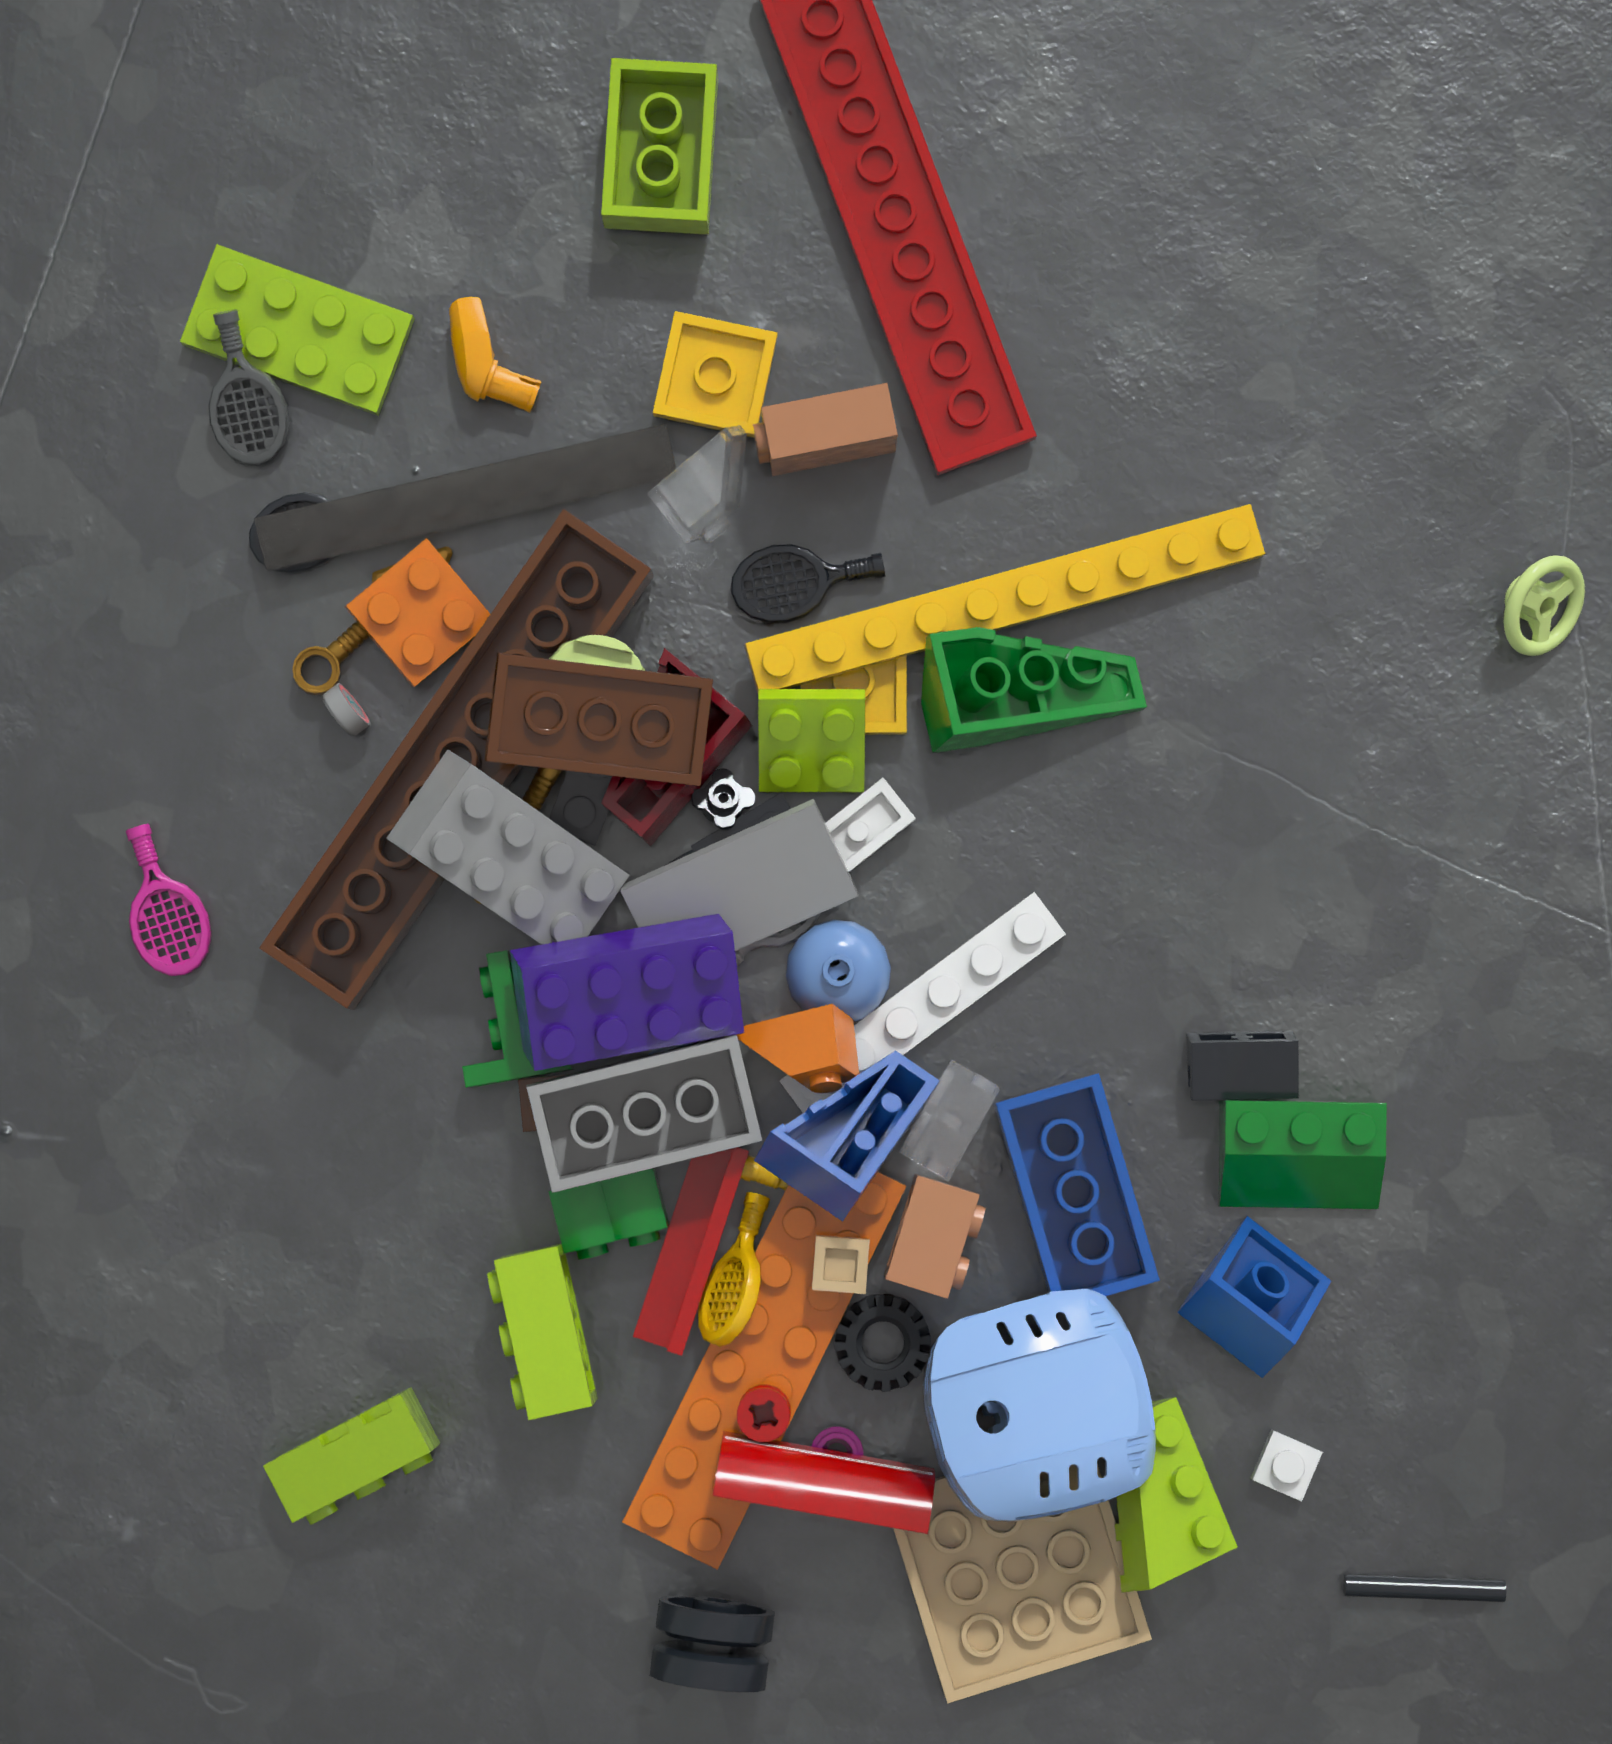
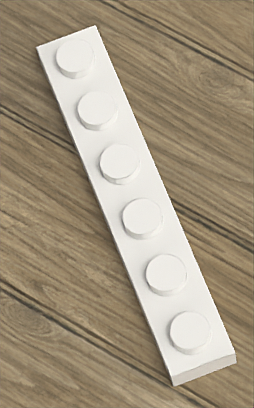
[780,892,1066,1113]

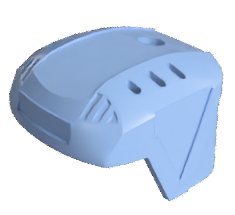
[923,1289,1156,1522]

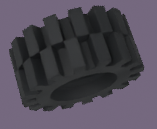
[835,1293,931,1392]

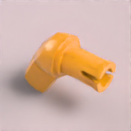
[449,297,541,413]

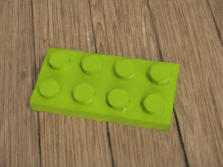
[180,244,415,416]

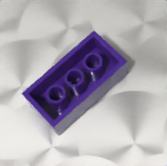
[510,914,744,1071]

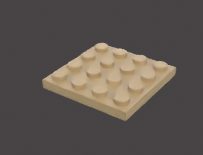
[893,1464,1152,1704]

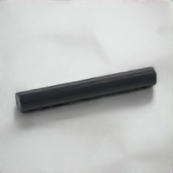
[1343,1575,1506,1602]

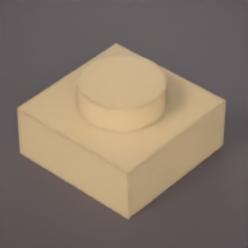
[812,1235,870,1294]

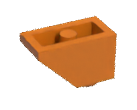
[736,1004,859,1093]

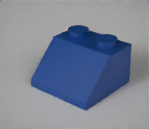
[1177,1216,1331,1378]

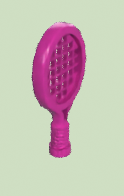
[125,823,212,976]

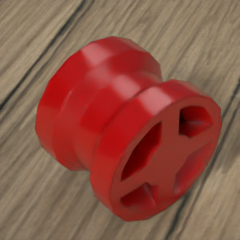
[737,1384,791,1442]

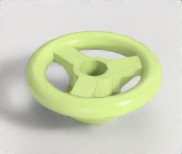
[1503,555,1585,656]

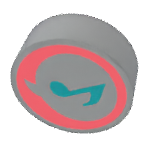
[323,683,371,736]

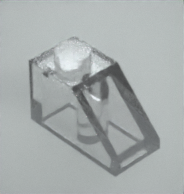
[647,425,747,544]

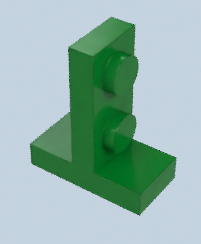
[462,950,574,1088]

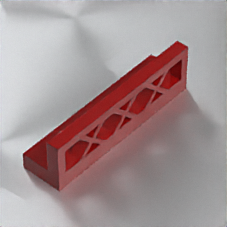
[633,1147,750,1356]

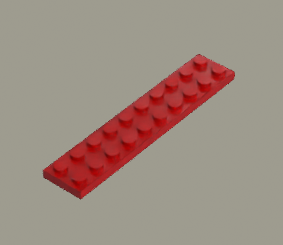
[759,0,1037,476]

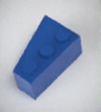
[754,1051,940,1222]

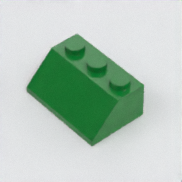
[1218,1100,1387,1209]

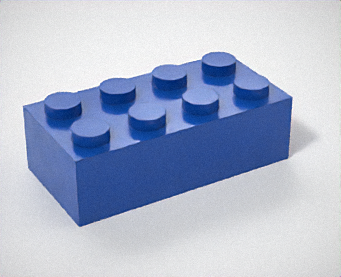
[993,1073,1160,1296]

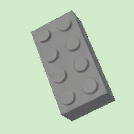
[387,750,630,944]
[526,1035,762,1193]

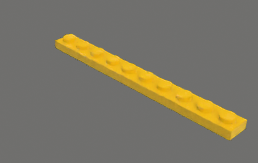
[744,504,1265,693]

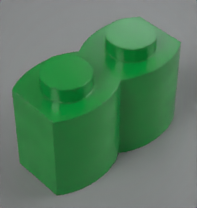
[548,1168,669,1260]

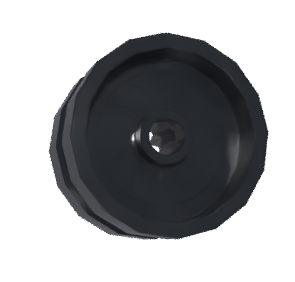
[649,1596,775,1693]

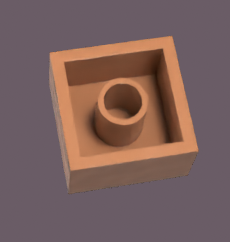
[884,1174,986,1299]

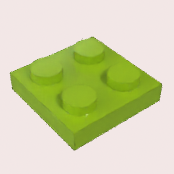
[758,689,865,792]

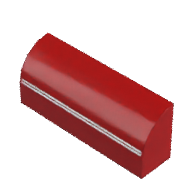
[713,1431,935,1534]

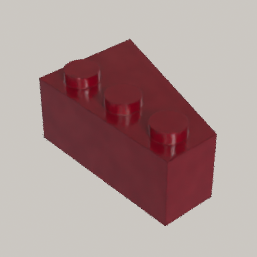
[601,648,753,846]

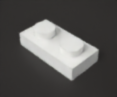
[826,778,916,872]

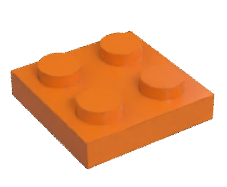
[345,538,490,687]

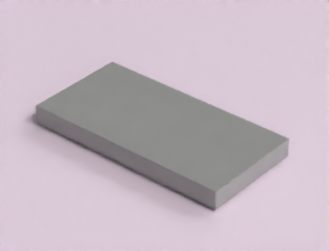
[620,799,859,951]

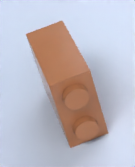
[753,383,898,476]

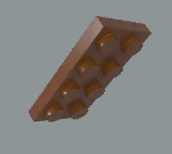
[485,653,713,786]

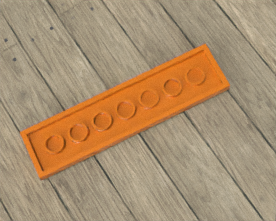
[622,1171,907,1570]

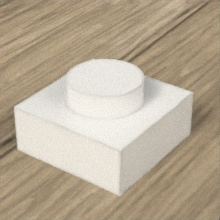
[1251,1429,1323,1501]

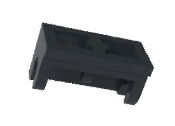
[1187,1031,1299,1101]

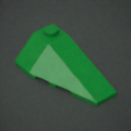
[921,627,1147,753]

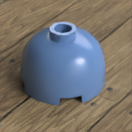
[786,920,891,1022]

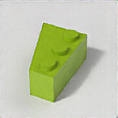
[263,1387,440,1525]

